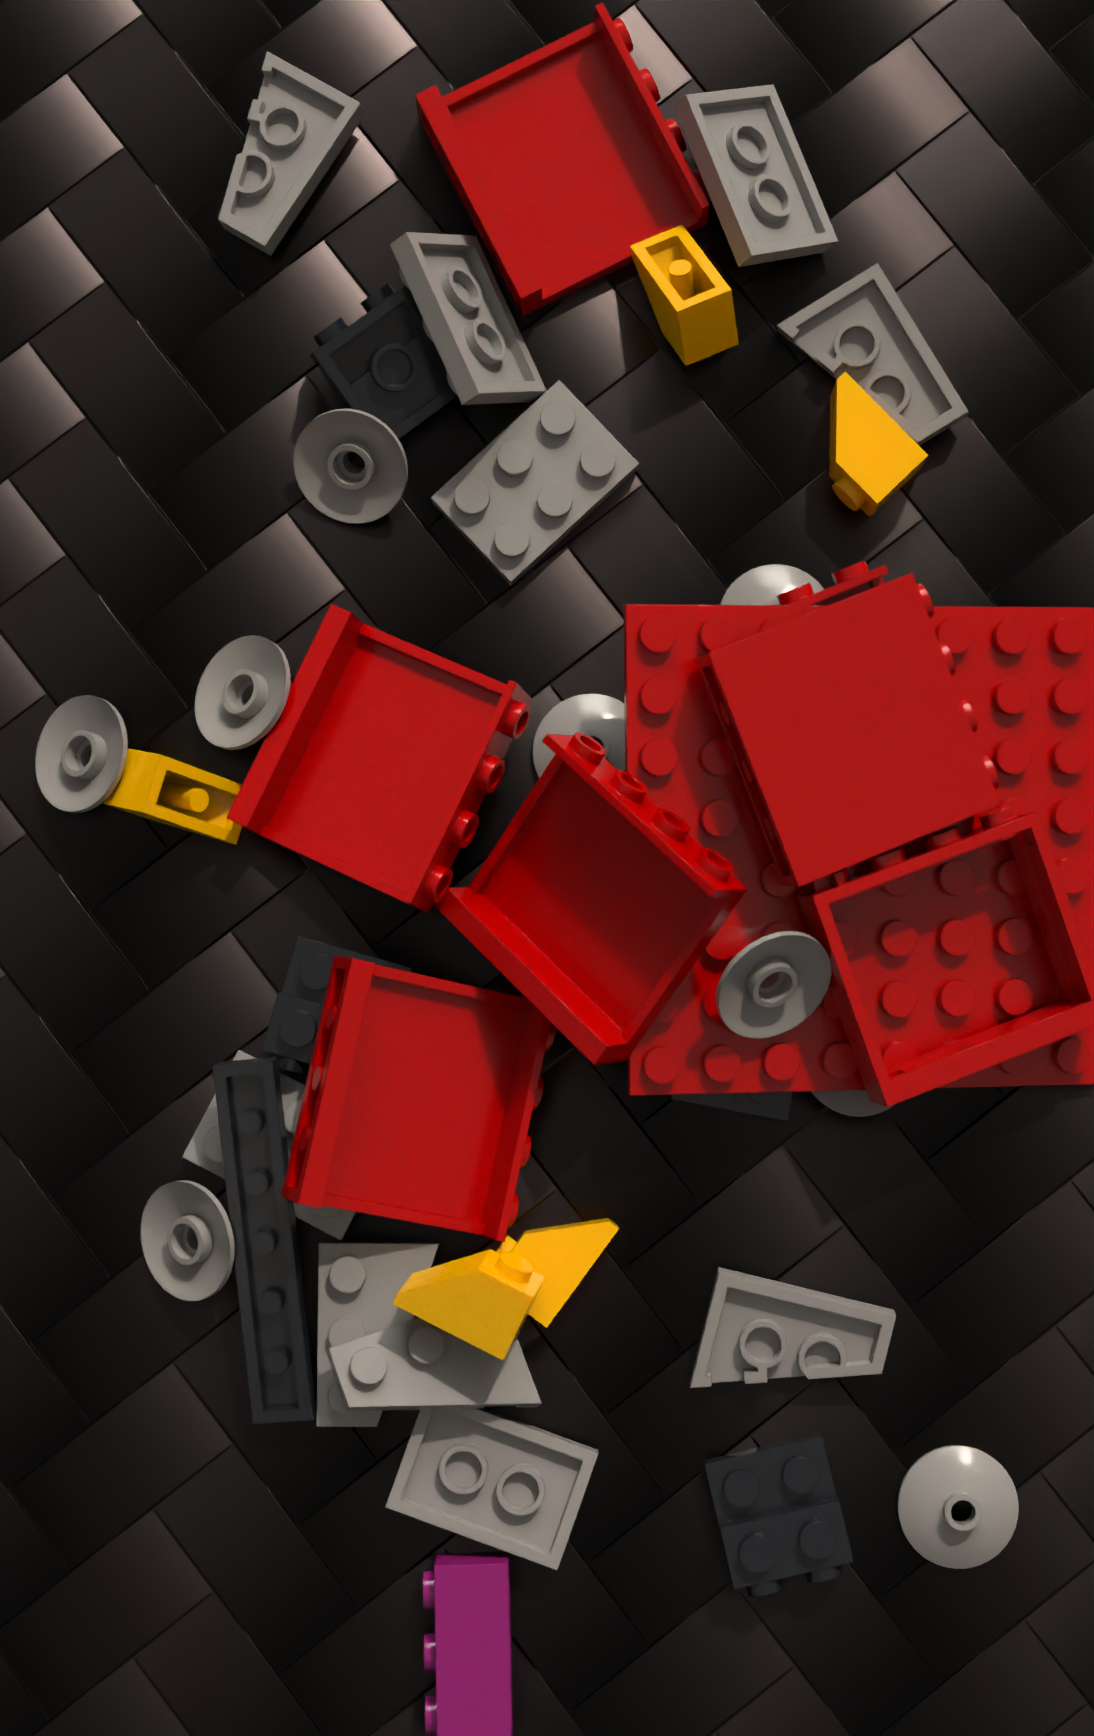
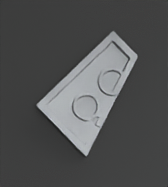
[218,51,365,256]
[777,263,969,445]
[317,1242,440,1427]
[690,1267,896,1388]
[326,1317,542,1411]

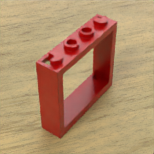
[797,805,1094,1107]

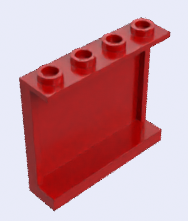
[415,2,711,317]
[695,573,1000,887]
[226,604,532,914]
[435,732,747,1065]
[281,956,556,1242]

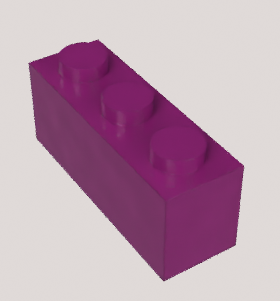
[423,1552,513,1736]

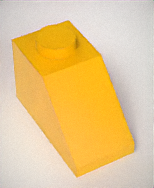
[630,224,739,366]
[829,372,928,517]
[103,748,242,845]
[496,1218,619,1328]
[392,1249,545,1360]

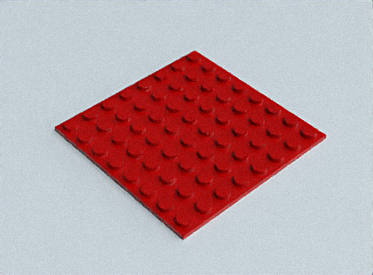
[624,604,1094,1096]

